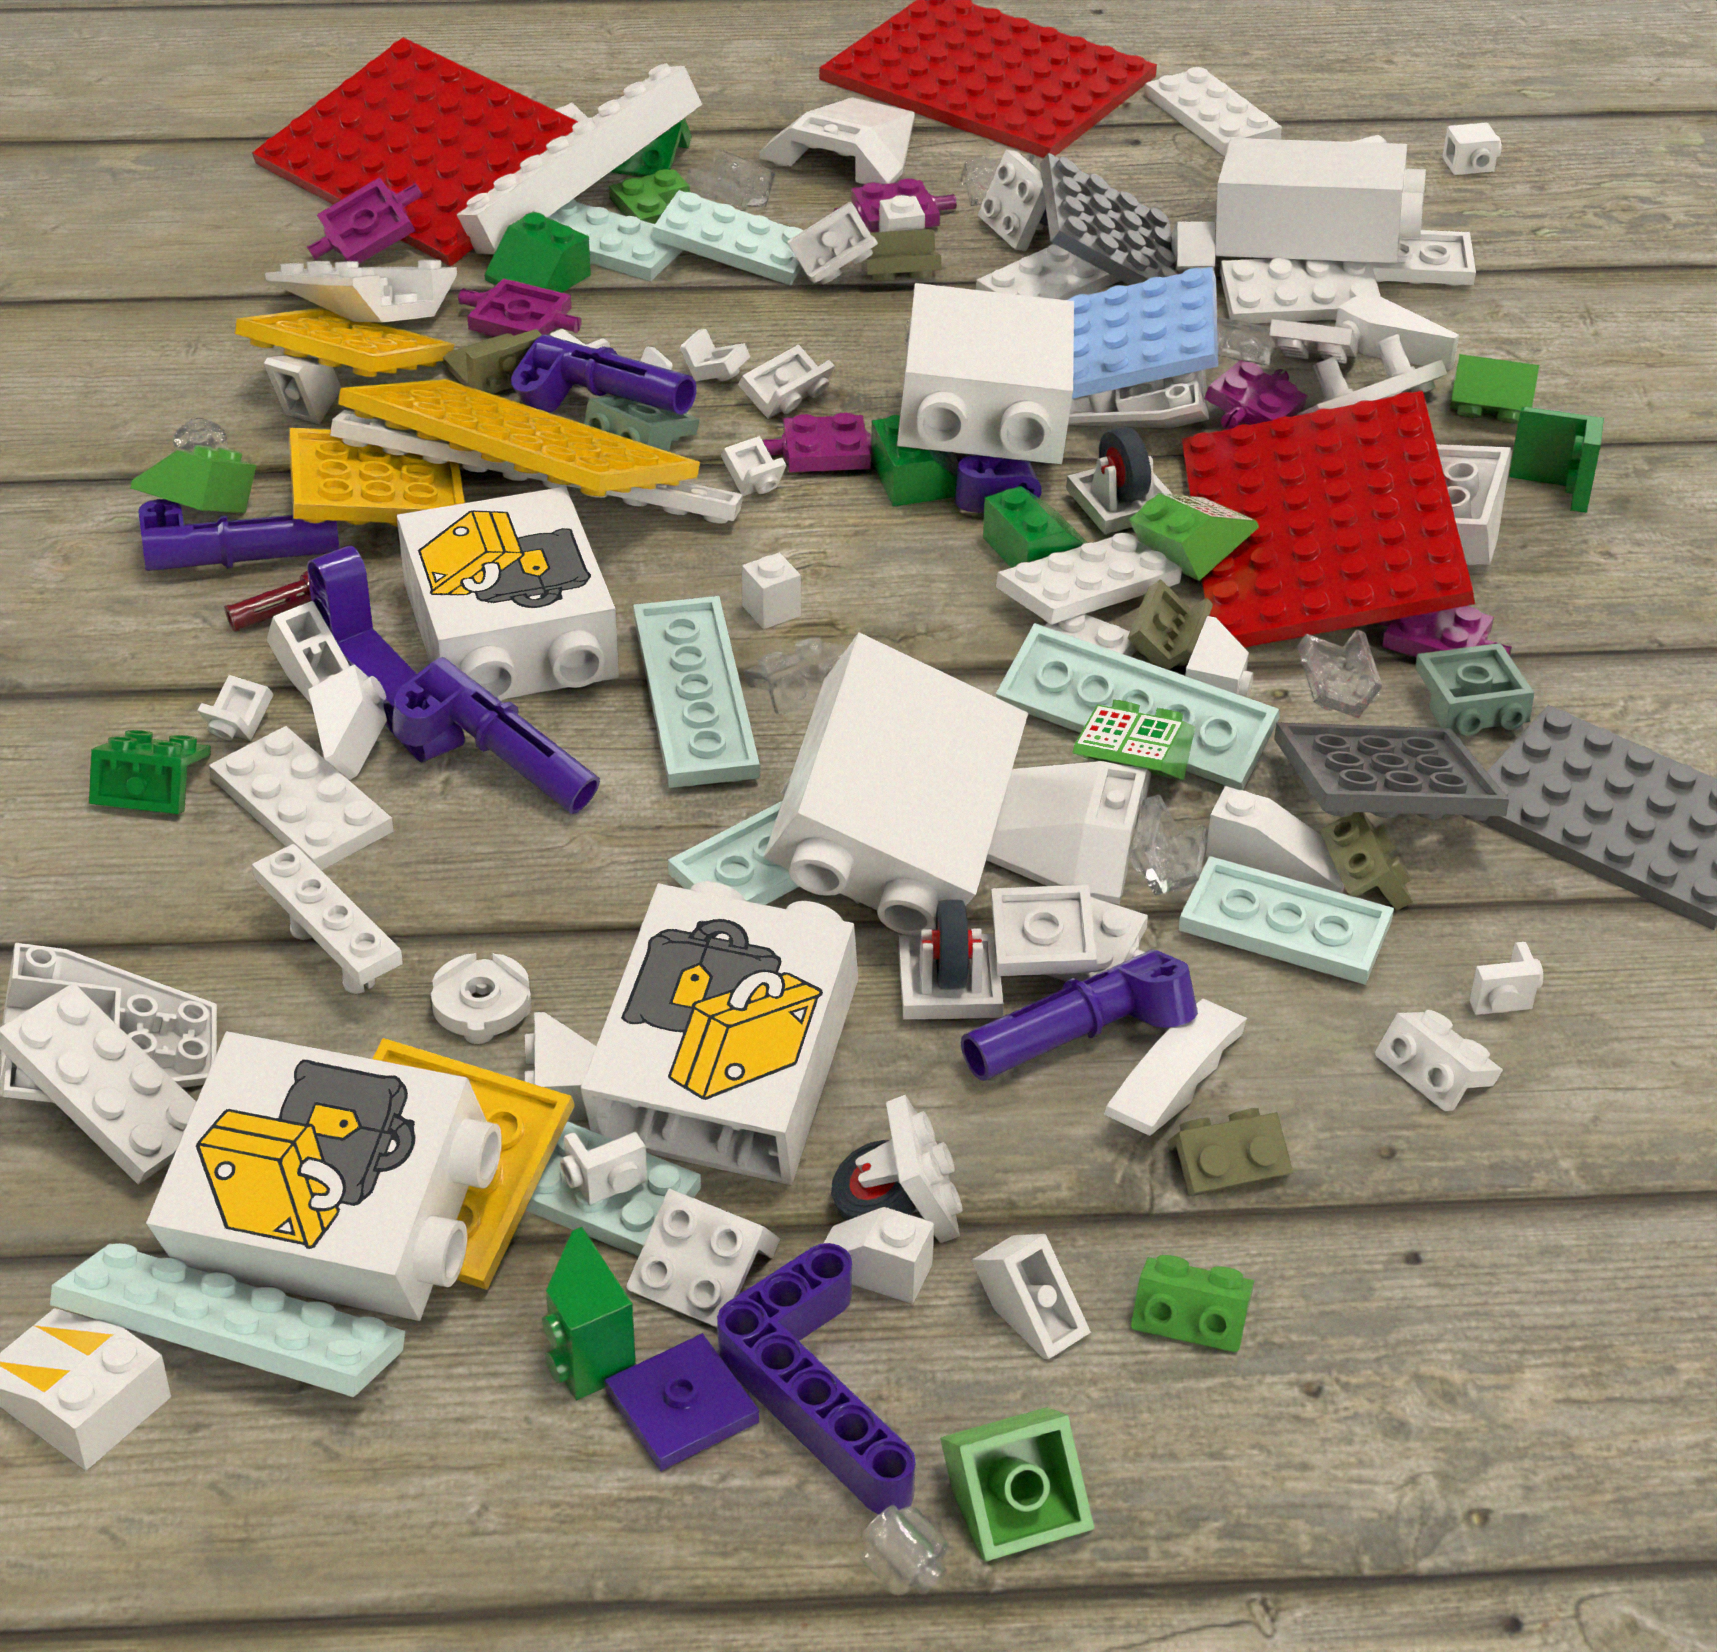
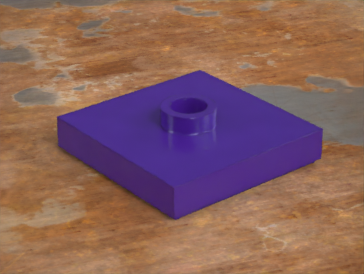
[605,1333,759,1471]

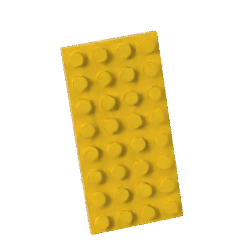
[338,379,700,497]

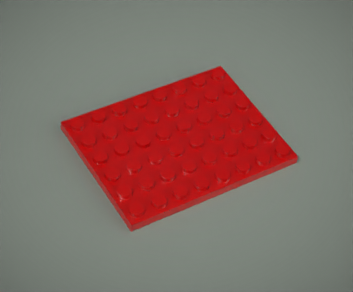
[819,0,1157,158]
[252,37,579,267]
[1182,391,1475,648]

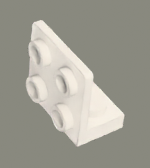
[627,1188,780,1328]

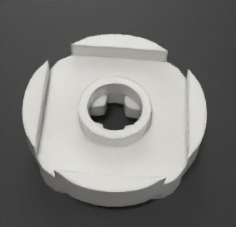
[431,953,532,1044]

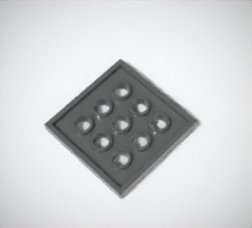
[1040,153,1179,285]
[1274,722,1509,821]

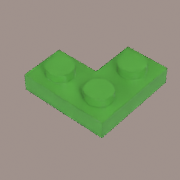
[609,169,690,224]

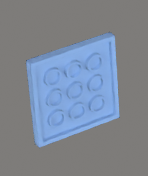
[1068,267,1218,399]

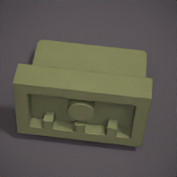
[442,329,542,395]

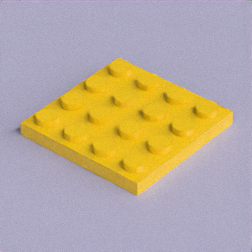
[235,308,455,377]
[289,428,465,527]
[372,1038,575,1290]

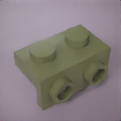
[861,229,942,281]
[1127,579,1213,670]
[1320,812,1413,911]
[1167,1108,1293,1197]

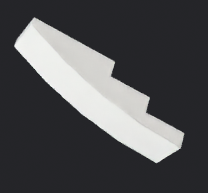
[1104,999,1247,1136]

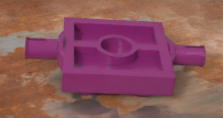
[306,178,423,264]
[834,178,957,232]
[458,278,582,337]
[1204,360,1308,429]
[762,413,871,472]
[1377,606,1512,657]

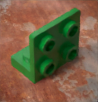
[610,118,692,177]
[1509,406,1604,513]
[89,730,211,814]

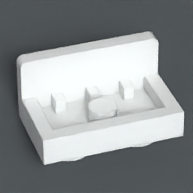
[787,202,878,285]
[738,344,835,419]
[1375,1010,1503,1111]

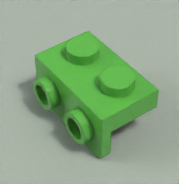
[1131,1255,1255,1352]

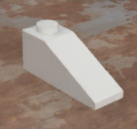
[1335,290,1459,371]
[267,601,350,705]
[1205,786,1345,893]

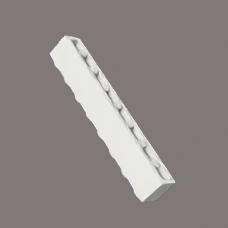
[457,63,702,254]

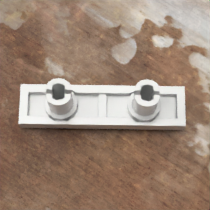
[1297,334,1447,415]
[252,844,403,994]

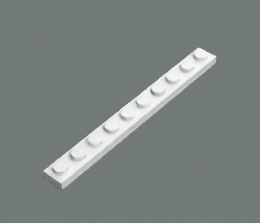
[330,410,743,523]

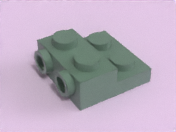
[584,396,700,452]
[1415,643,1535,736]

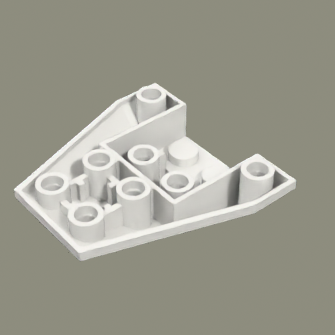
[759,98,915,184]
[265,260,457,322]
[1068,370,1209,429]
[986,761,1151,905]
[0,943,217,1103]

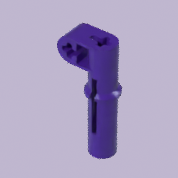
[511,334,697,415]
[955,455,1042,513]
[138,499,339,571]
[392,657,600,814]
[961,949,1198,1081]

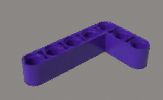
[307,545,465,763]
[717,1243,916,1517]

